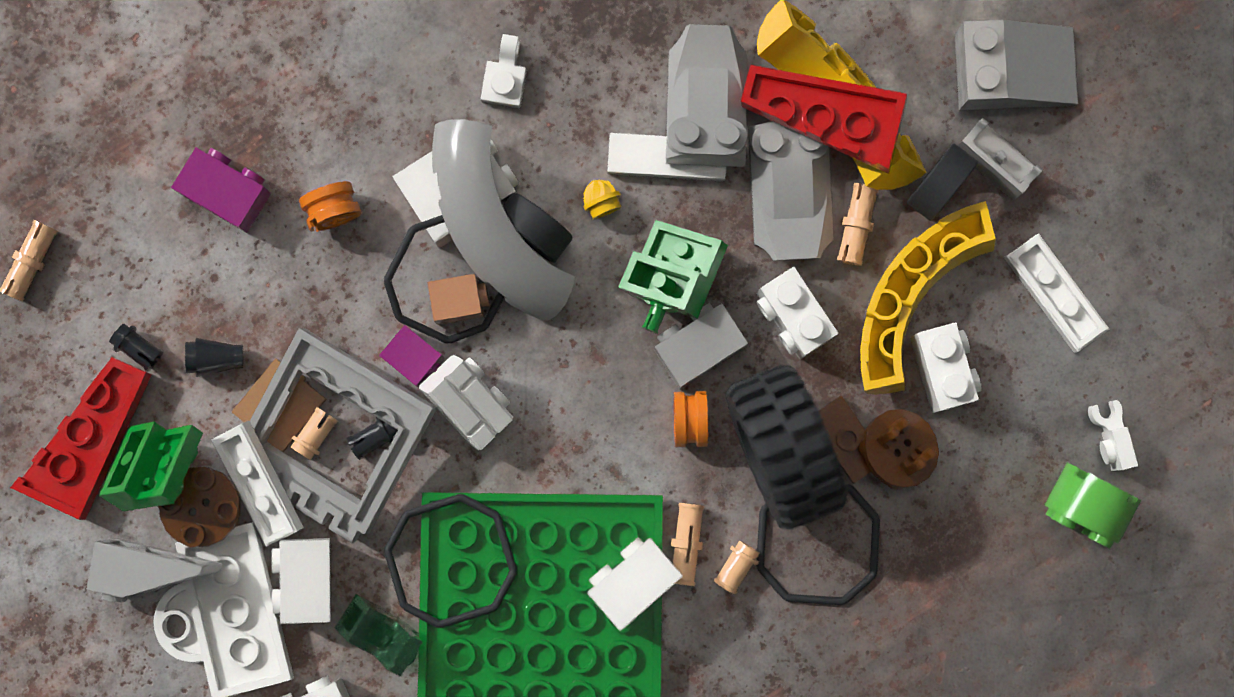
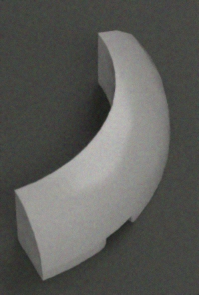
[432,119,576,322]

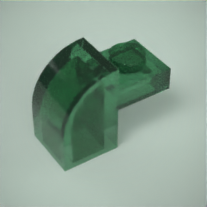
[335,594,423,677]

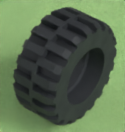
[725,365,848,530]

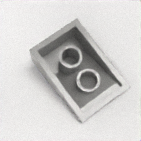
[955,20,1078,110]

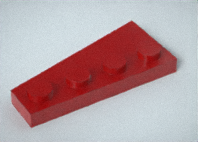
[741,65,907,174]
[10,357,152,520]

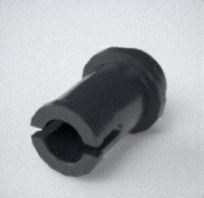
[109,324,163,372]
[347,417,398,460]

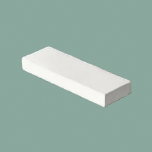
[607,133,726,181]
[1004,233,1109,353]
[211,421,304,547]

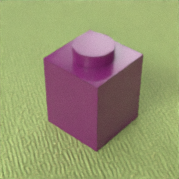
[379,325,445,388]

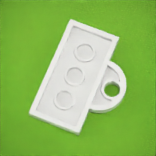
[154,522,294,697]

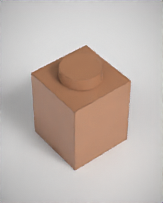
[427,274,490,325]

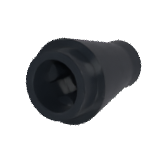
[185,338,244,377]

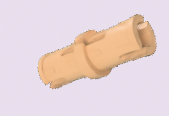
[837,183,879,266]
[0,220,58,302]
[671,503,704,586]

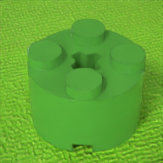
[1045,463,1142,549]

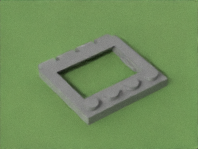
[250,328,438,544]

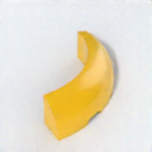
[757,0,927,190]
[860,201,996,395]

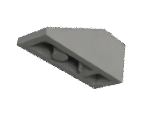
[87,539,222,602]

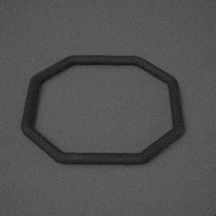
[384,215,505,344]
[756,483,880,605]
[384,494,517,628]

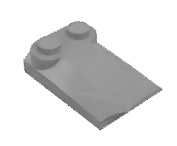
[666,24,747,167]
[748,122,833,261]

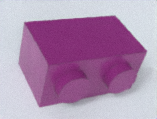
[171,147,271,233]

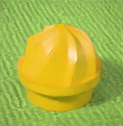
[583,180,622,220]

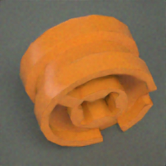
[299,181,362,232]
[674,391,708,447]

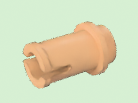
[290,407,338,460]
[714,540,760,594]

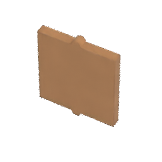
[232,358,327,452]

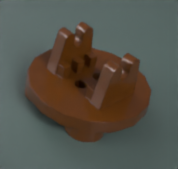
[859,409,939,490]
[158,467,241,547]

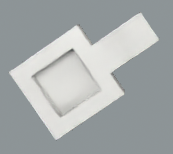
[481,34,527,108]
[1088,400,1138,471]

